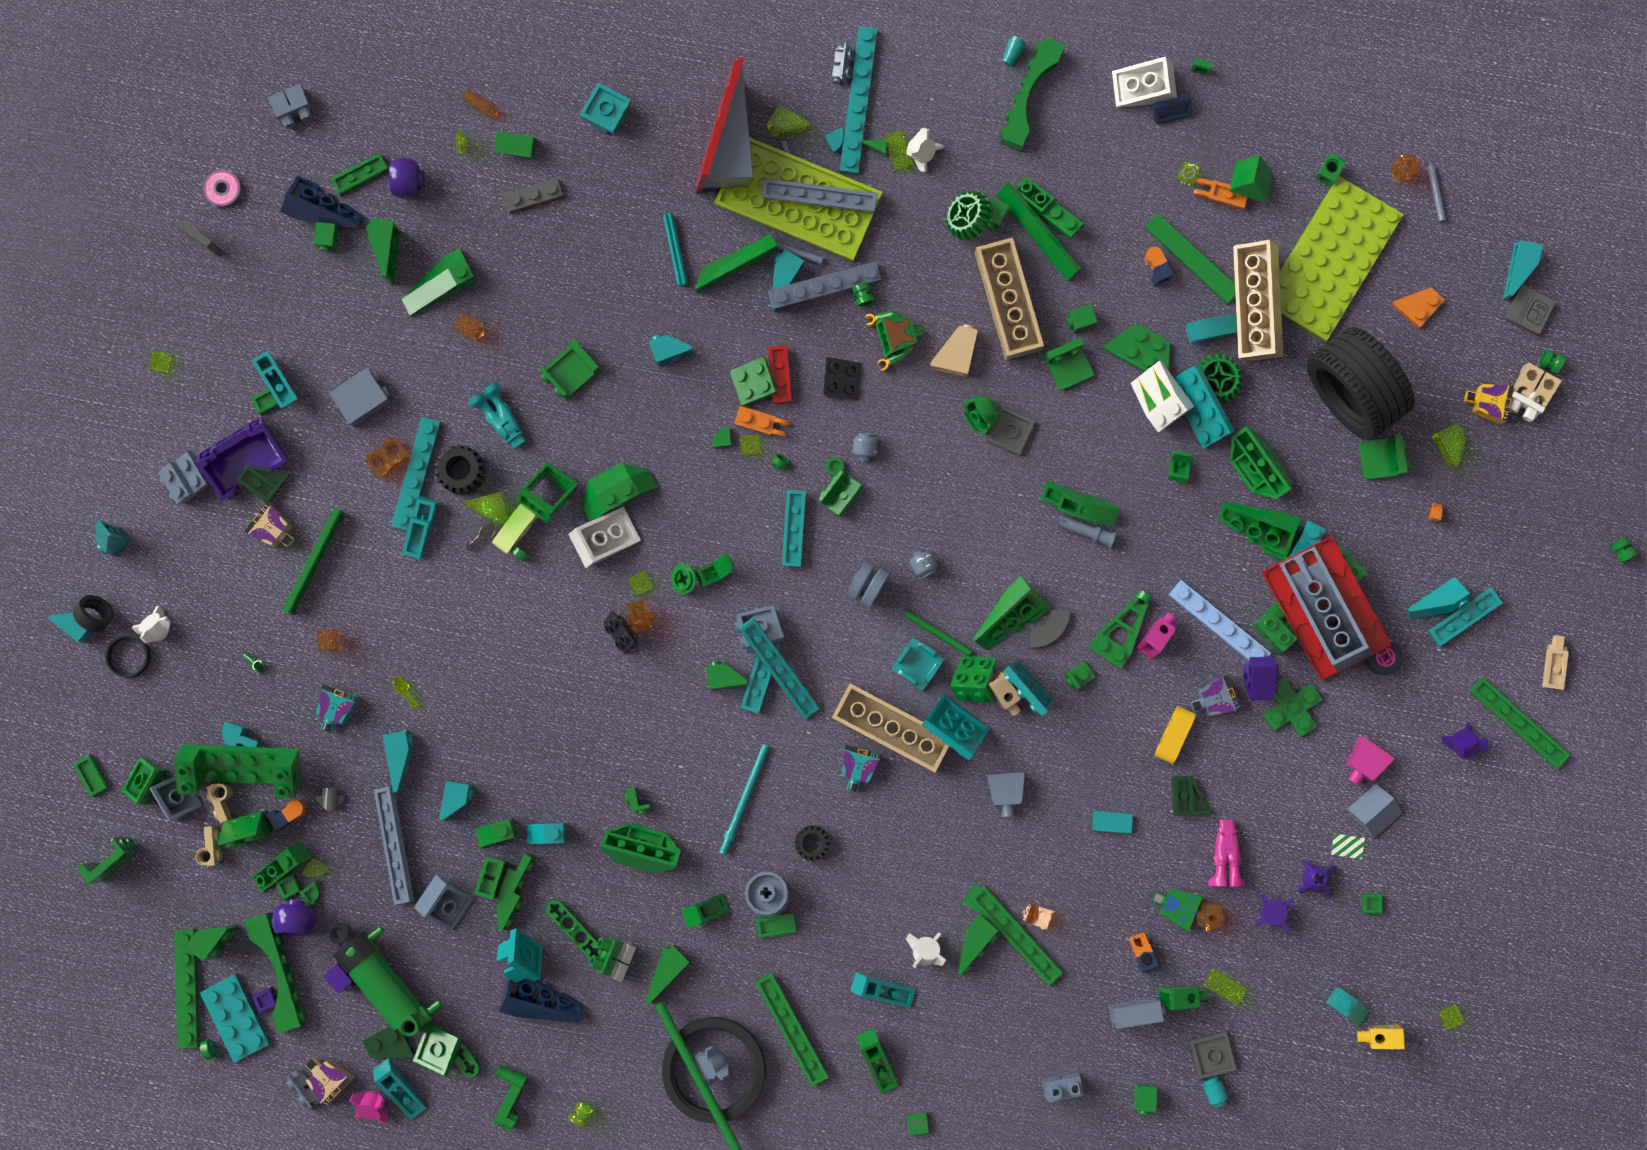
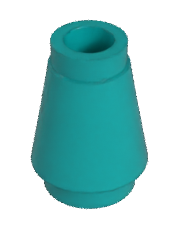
[1002,36,1025,66]

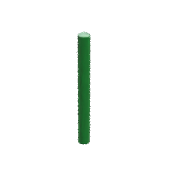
[904,610,972,657]

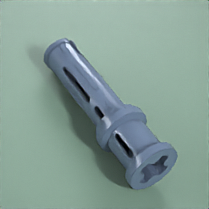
[1058,515,1116,549]

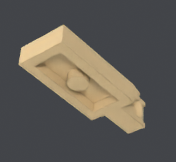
[1542,635,1569,690]

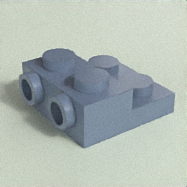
[158,451,210,504]
[734,605,784,654]

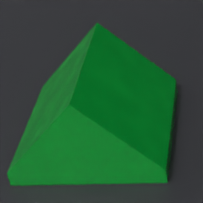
[1229,154,1272,202]
[122,757,167,805]

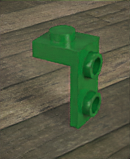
[695,553,734,588]

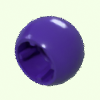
[389,157,424,199]
[272,900,316,936]

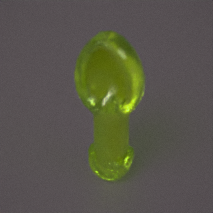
[393,676,419,709]

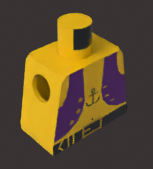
[1464,384,1514,424]

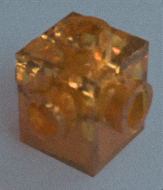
[1391,153,1421,183]
[626,600,655,633]
[1195,902,1225,932]

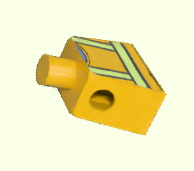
[1357,1024,1405,1049]

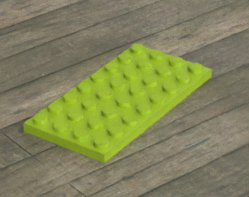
[715,137,883,262]
[1279,176,1404,342]

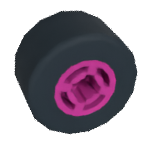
[1364,640,1402,675]

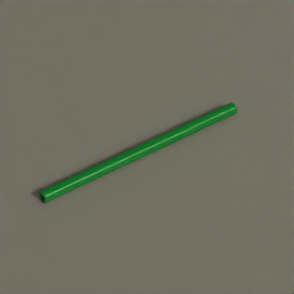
[655,1001,742,1150]

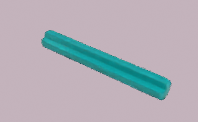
[663,213,687,286]

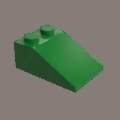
[366,218,401,285]

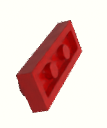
[768,345,792,404]

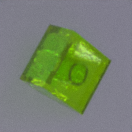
[464,492,511,526]

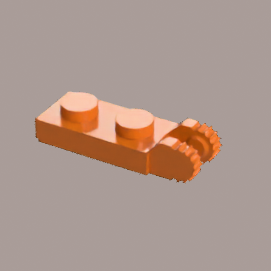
[1193,178,1248,210]
[734,406,790,438]

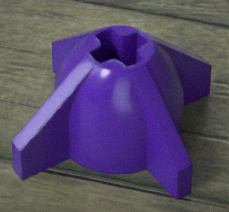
[1442,723,1489,759]
[1296,860,1336,899]
[1254,893,1294,934]

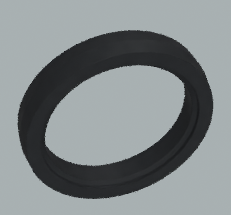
[662,1017,766,1123]

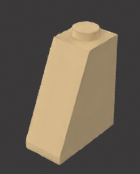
[930,324,978,377]

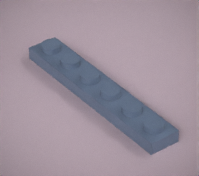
[762,178,877,213]
[768,261,881,309]
[374,786,414,905]

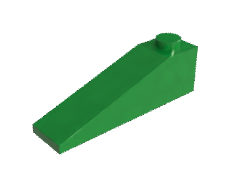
[401,248,477,316]
[1218,502,1302,560]
[973,576,1051,650]

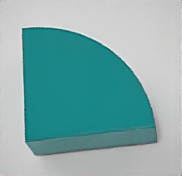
[825,128,844,154]

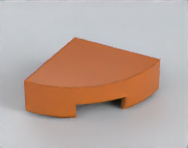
[1428,502,1442,522]

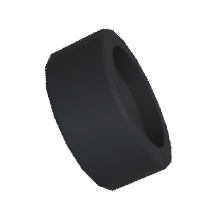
[73,595,114,632]

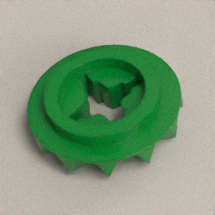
[671,564,698,594]

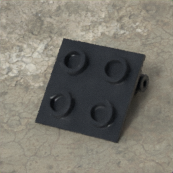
[823,357,861,400]
[603,610,637,654]

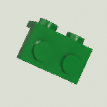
[819,470,864,517]

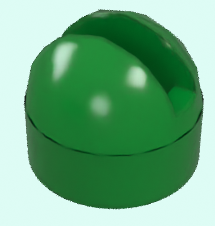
[772,454,789,470]

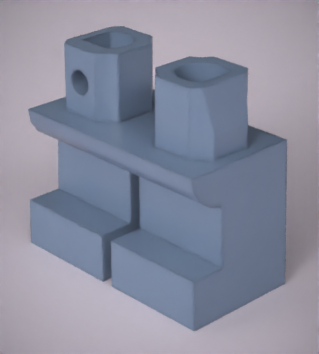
[267,84,313,129]
[1042,1073,1084,1103]

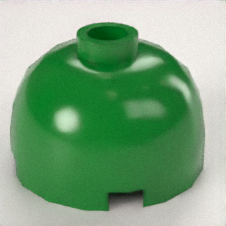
[963,395,999,435]

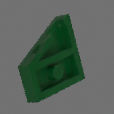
[236,465,290,503]
[1171,776,1212,816]
[362,1027,415,1059]

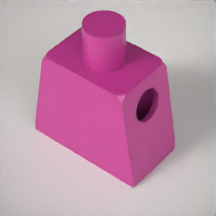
[1136,613,1177,659]
[1346,737,1395,786]

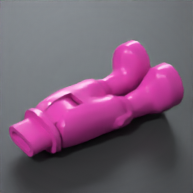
[1208,820,1245,887]

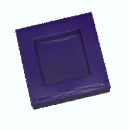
[252,987,277,1014]

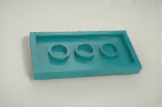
[1174,364,1234,449]
[200,974,271,1063]

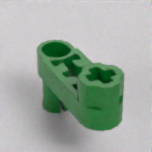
[493,1065,528,1132]

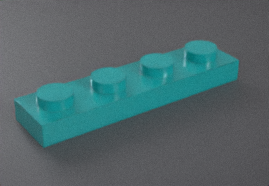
[782,490,806,568]
[1427,587,1503,647]
[740,642,782,714]

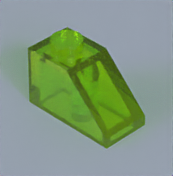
[767,104,811,138]
[1431,423,1466,469]

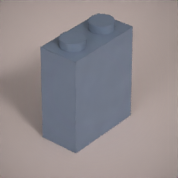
[329,368,391,427]
[1108,998,1166,1029]

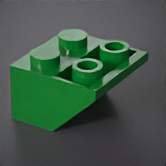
[184,924,238,961]

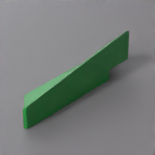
[695,233,778,293]

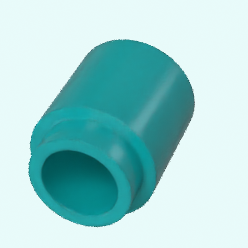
[1203,1076,1229,1107]

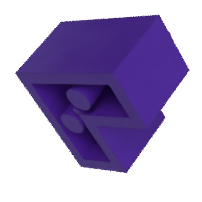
[1243,656,1279,701]

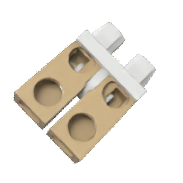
[1509,363,1562,422]

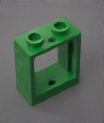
[517,462,578,523]

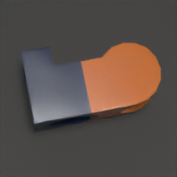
[1144,246,1174,286]
[266,800,307,831]
[1129,932,1159,973]

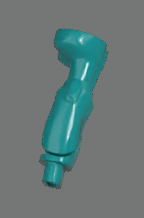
[468,382,526,449]

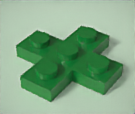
[1262,678,1322,737]

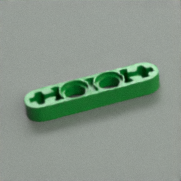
[546,900,603,959]

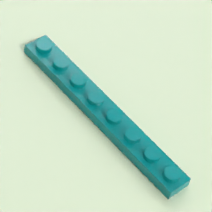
[840,26,878,175]

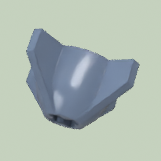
[693,1046,729,1086]

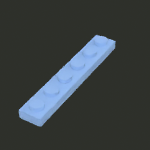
[1168,580,1271,661]

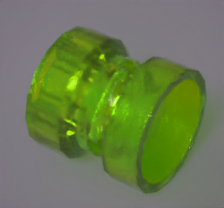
[568,1100,595,1128]

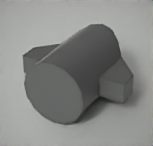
[316,788,344,811]

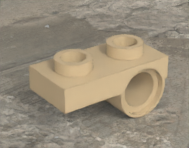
[206,784,233,823]
[195,826,222,866]

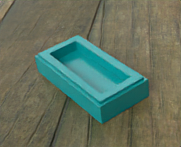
[1092,811,1133,834]

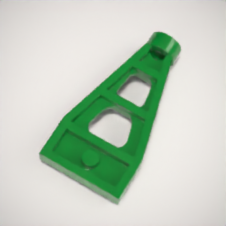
[1088,590,1153,669]

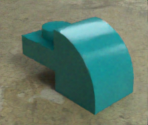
[222,722,263,747]

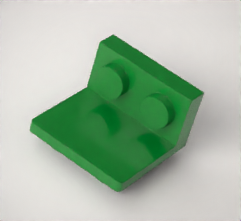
[1044,338,1094,391]

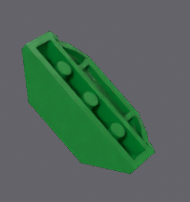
[1230,425,1292,499]
[582,462,658,521]
[600,823,681,873]

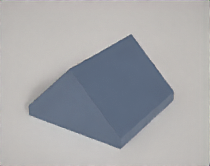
[149,776,202,822]
[1347,784,1402,839]

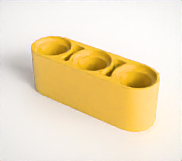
[1154,706,1196,764]

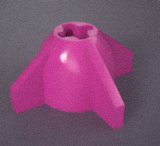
[349,1090,389,1125]

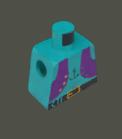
[316,684,361,733]
[842,745,881,793]

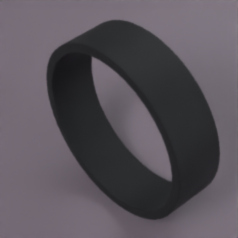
[105,635,151,678]

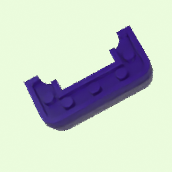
[195,416,288,501]

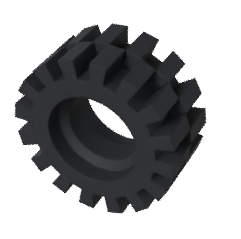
[795,825,830,861]

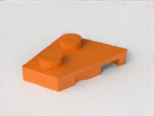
[1391,287,1445,329]

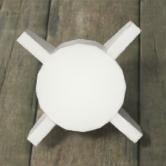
[907,128,943,172]
[132,606,171,643]
[906,932,946,968]

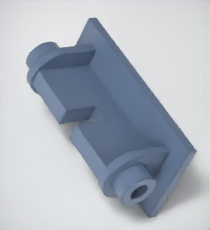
[832,43,855,86]
[285,1069,319,1110]

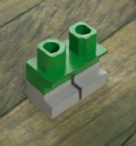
[589,937,636,983]

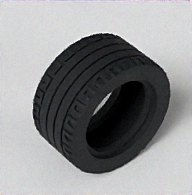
[1306,327,1415,440]

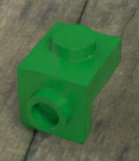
[1168,451,1193,483]
[625,787,652,815]

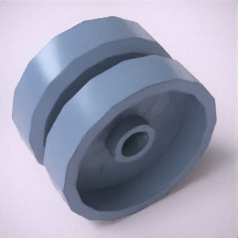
[846,559,890,609]
[745,872,790,918]

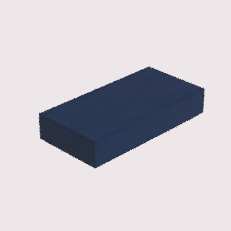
[1153,95,1192,123]

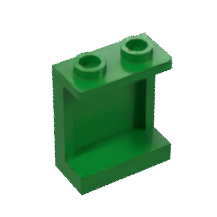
[540,339,601,400]
[76,837,138,884]

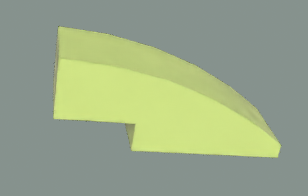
[492,504,538,554]

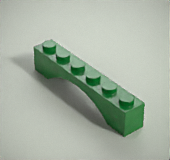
[999,37,1065,152]
[244,912,306,1034]

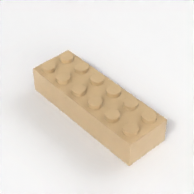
[975,238,1044,360]
[1233,240,1283,362]
[832,683,949,773]

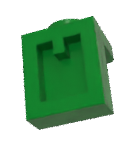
[1065,661,1095,690]

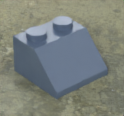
[414,875,474,931]

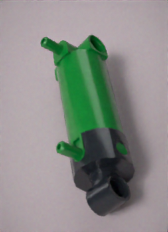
[328,922,442,1036]

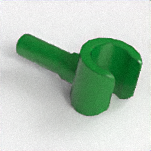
[243,653,268,675]

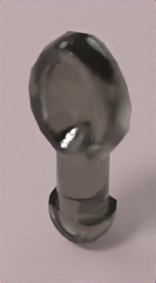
[465,523,496,551]

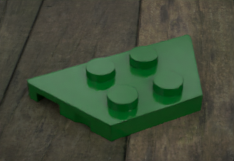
[1102,324,1170,372]

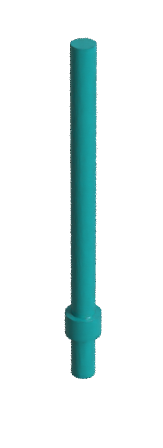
[719,744,770,855]

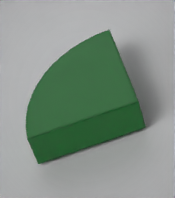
[712,427,731,448]
[299,881,320,907]

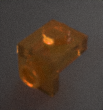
[1022,903,1055,931]

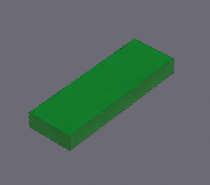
[330,153,389,196]

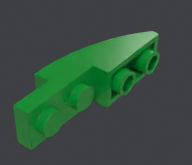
[1016,177,1084,240]
[1041,480,1121,525]
[497,853,535,931]

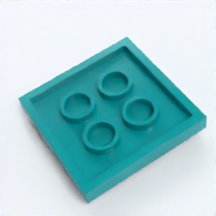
[1003,658,1055,716]
[922,694,990,760]

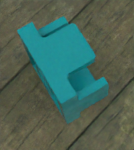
[580,83,632,134]
[891,638,944,691]
[497,928,543,982]

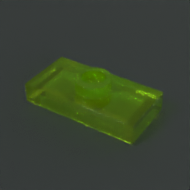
[884,130,913,172]
[1202,968,1247,1006]

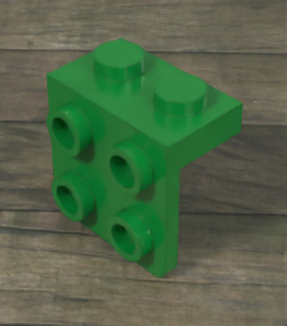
[1359,434,1409,480]
[950,656,997,703]

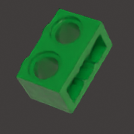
[474,855,508,900]

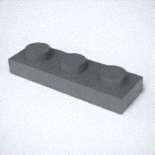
[503,178,564,213]

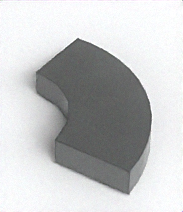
[1030,610,1070,648]

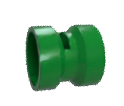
[852,282,875,307]
[1538,349,1566,374]
[1610,537,1638,563]

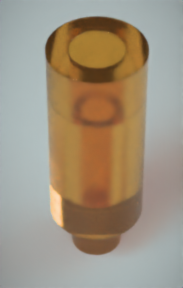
[462,89,498,118]

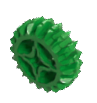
[944,190,994,241]
[1199,353,1244,404]

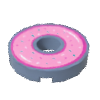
[203,170,242,208]

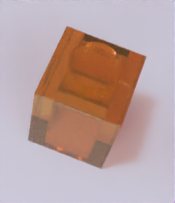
[453,312,485,343]
[316,629,343,652]

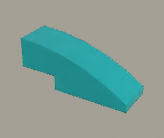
[1185,314,1237,344]
[402,496,440,559]

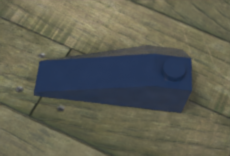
[280,175,363,228]
[499,978,583,1023]

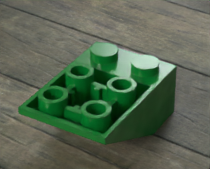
[218,811,273,848]

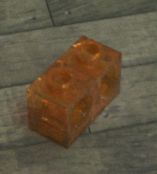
[364,436,411,481]

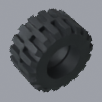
[435,445,486,495]

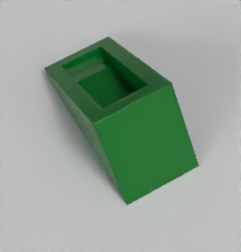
[862,140,886,157]

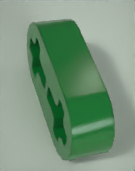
[454,1042,480,1078]

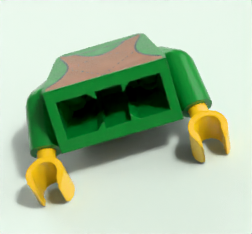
[865,311,923,371]

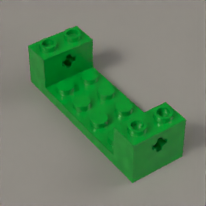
[1251,545,1367,654]
[173,744,302,799]

